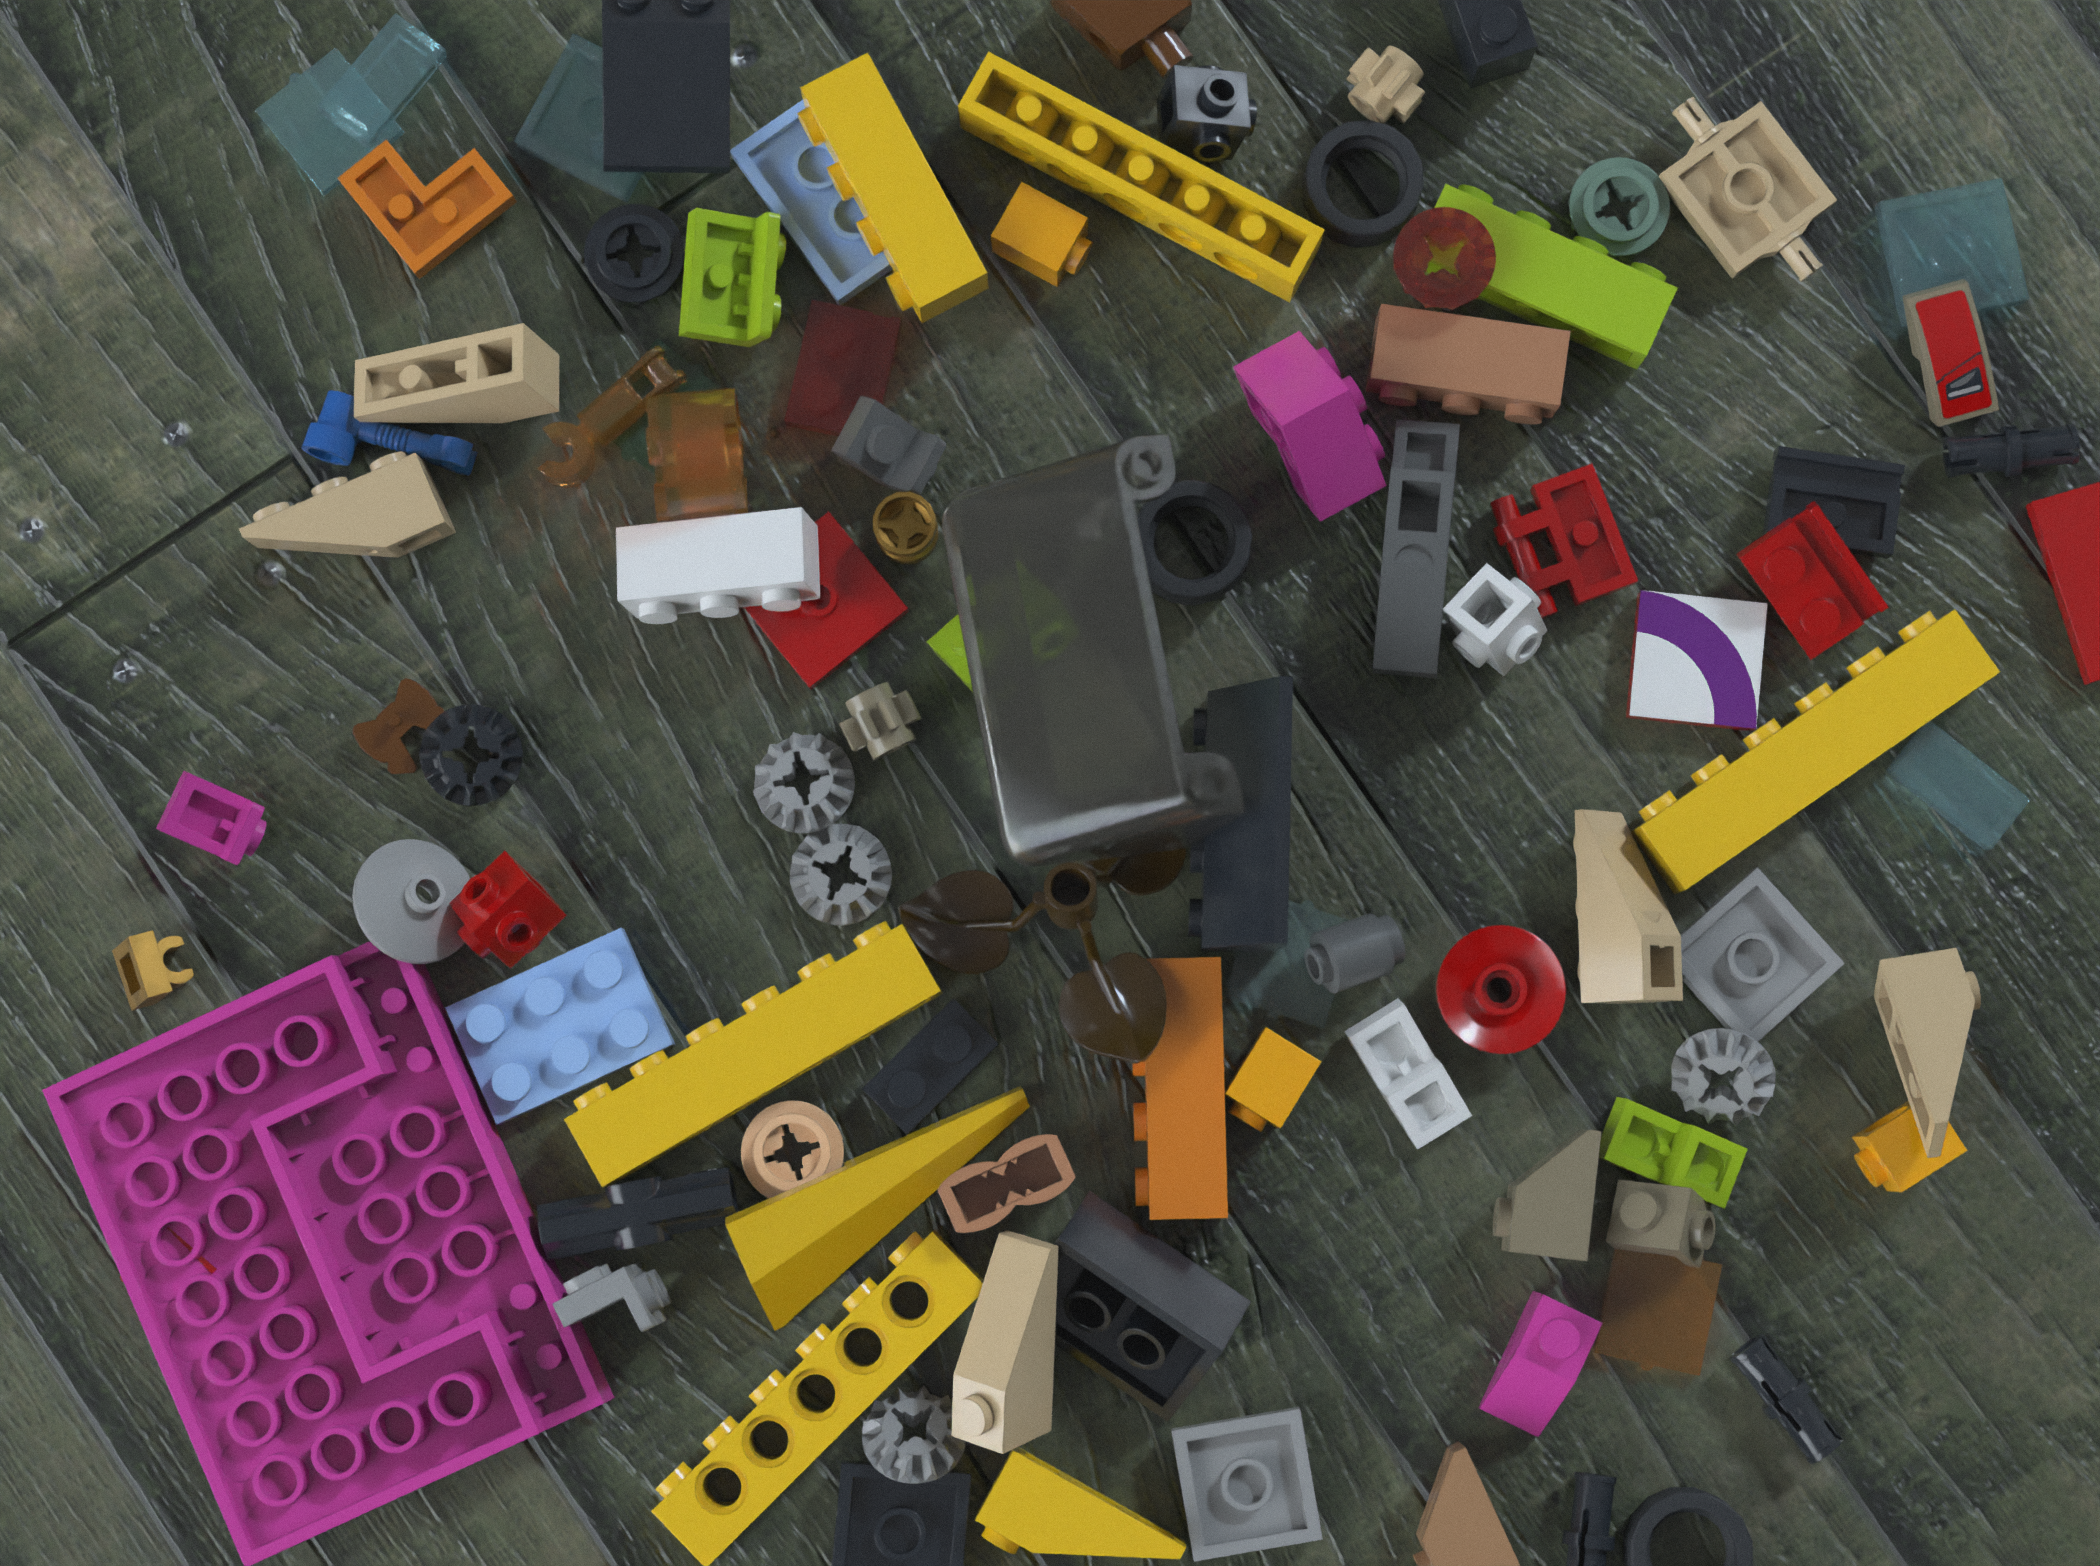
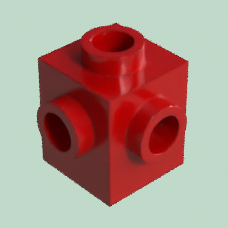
[449,851,567,969]

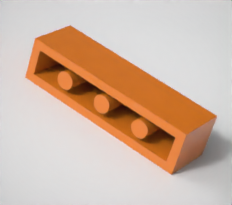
[1132,957,1228,1220]

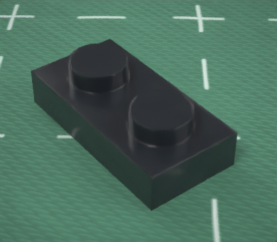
[862,998,999,1135]

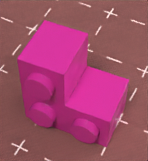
[1233,331,1387,522]

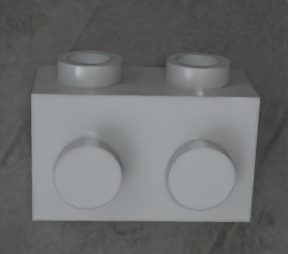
[552,1262,671,1332]

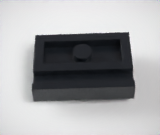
[1762,446,1905,559]

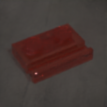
[784,300,902,437]

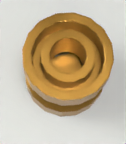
[873,492,938,564]

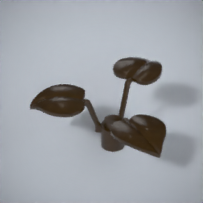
[899,787,1186,1064]

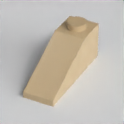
[354,323,559,423]
[1873,948,1981,1158]
[951,1230,1059,1454]

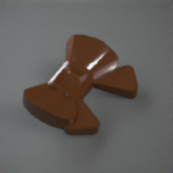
[352,678,444,774]

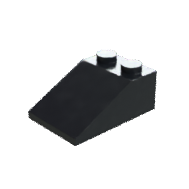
[602,0,730,173]

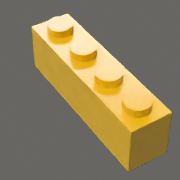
[797,53,989,323]

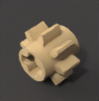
[1347,46,1425,124]

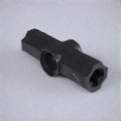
[537,1167,739,1260]

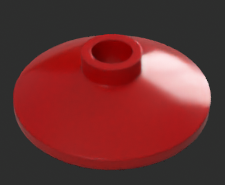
[1436,925,1566,1054]

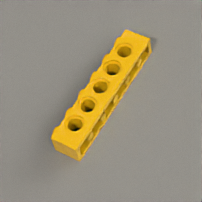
[958,51,1325,303]
[651,1230,984,1566]

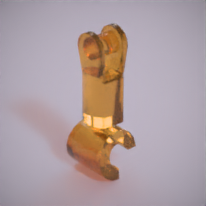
[537,345,687,488]

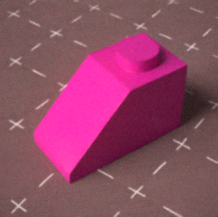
[1478,1291,1602,1437]

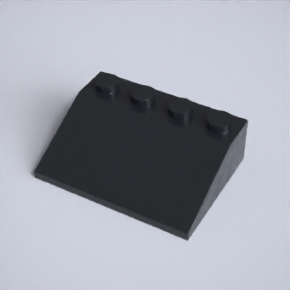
[1188,676,1293,954]

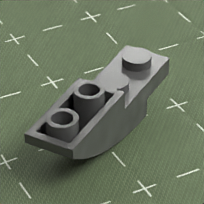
[1373,419,1460,678]

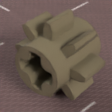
[839,682,922,760]

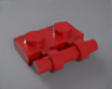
[1489,463,1638,619]

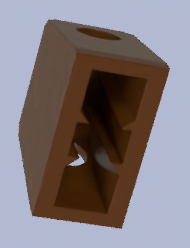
[1050,0,1193,80]

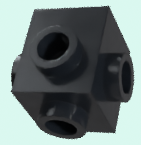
[1156,65,1257,162]

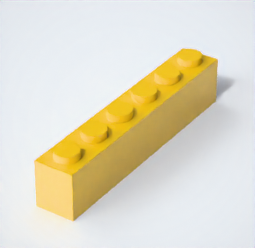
[1631,609,2000,895]
[564,921,943,1187]

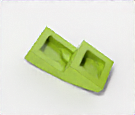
[1599,1097,1748,1209]

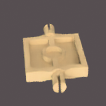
[1659,97,1837,282]

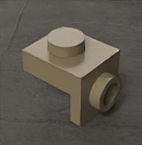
[1606,1180,1716,1268]

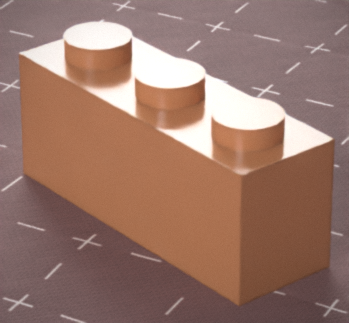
[1366,304,1571,424]

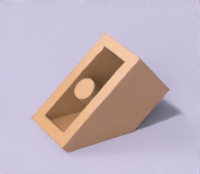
[1413,1442,1520,1566]

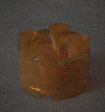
[646,387,748,521]

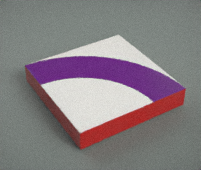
[1626,590,1767,731]

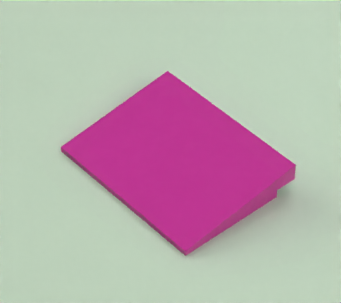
[42,941,615,1566]

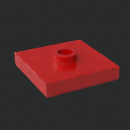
[743,511,909,690]

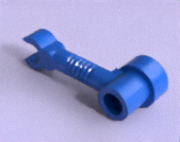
[301,390,478,476]

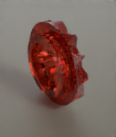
[1393,207,1496,310]

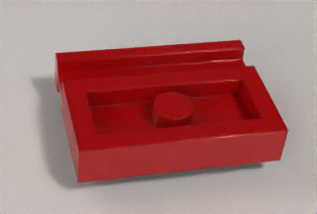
[1736,501,1889,660]

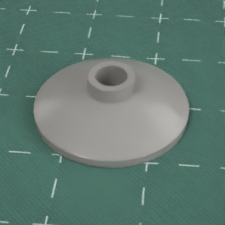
[352,839,470,964]

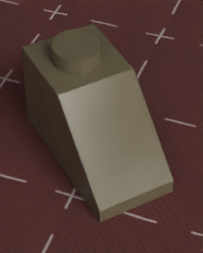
[1493,1130,1601,1262]

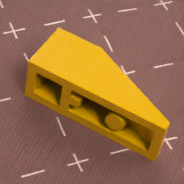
[975,1447,1186,1559]

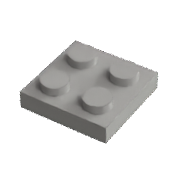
[1680,867,1845,1042]
[1171,1407,1323,1562]

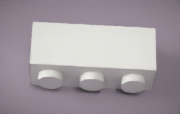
[616,507,820,624]

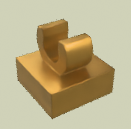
[112,930,194,1011]

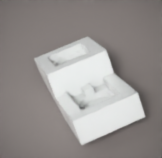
[1344,998,1472,1149]

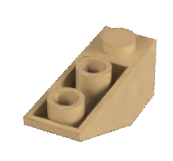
[239,451,456,558]
[1573,809,1683,1004]

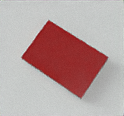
[2026,482,2100,685]

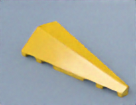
[725,1086,1030,1331]

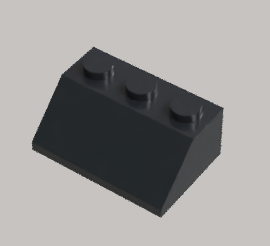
[1054,1191,1251,1422]

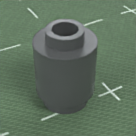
[1304,914,1405,993]

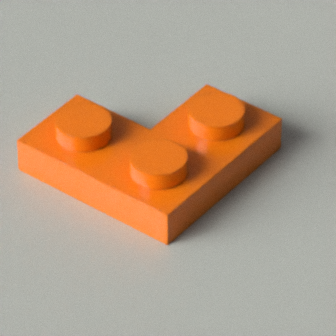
[337,140,517,279]

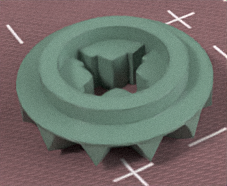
[1568,157,1670,258]

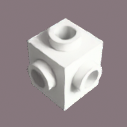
[1443,563,1547,676]

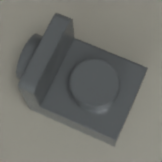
[831,396,946,495]

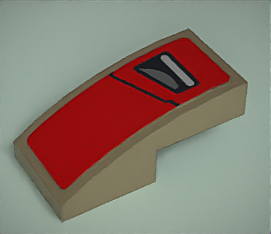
[1902,279,1999,427]

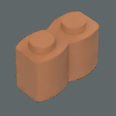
[937,1134,1076,1233]

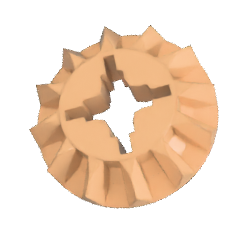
[741,1100,844,1198]

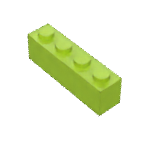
[1408,184,1678,370]

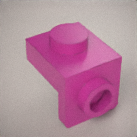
[156,771,266,865]

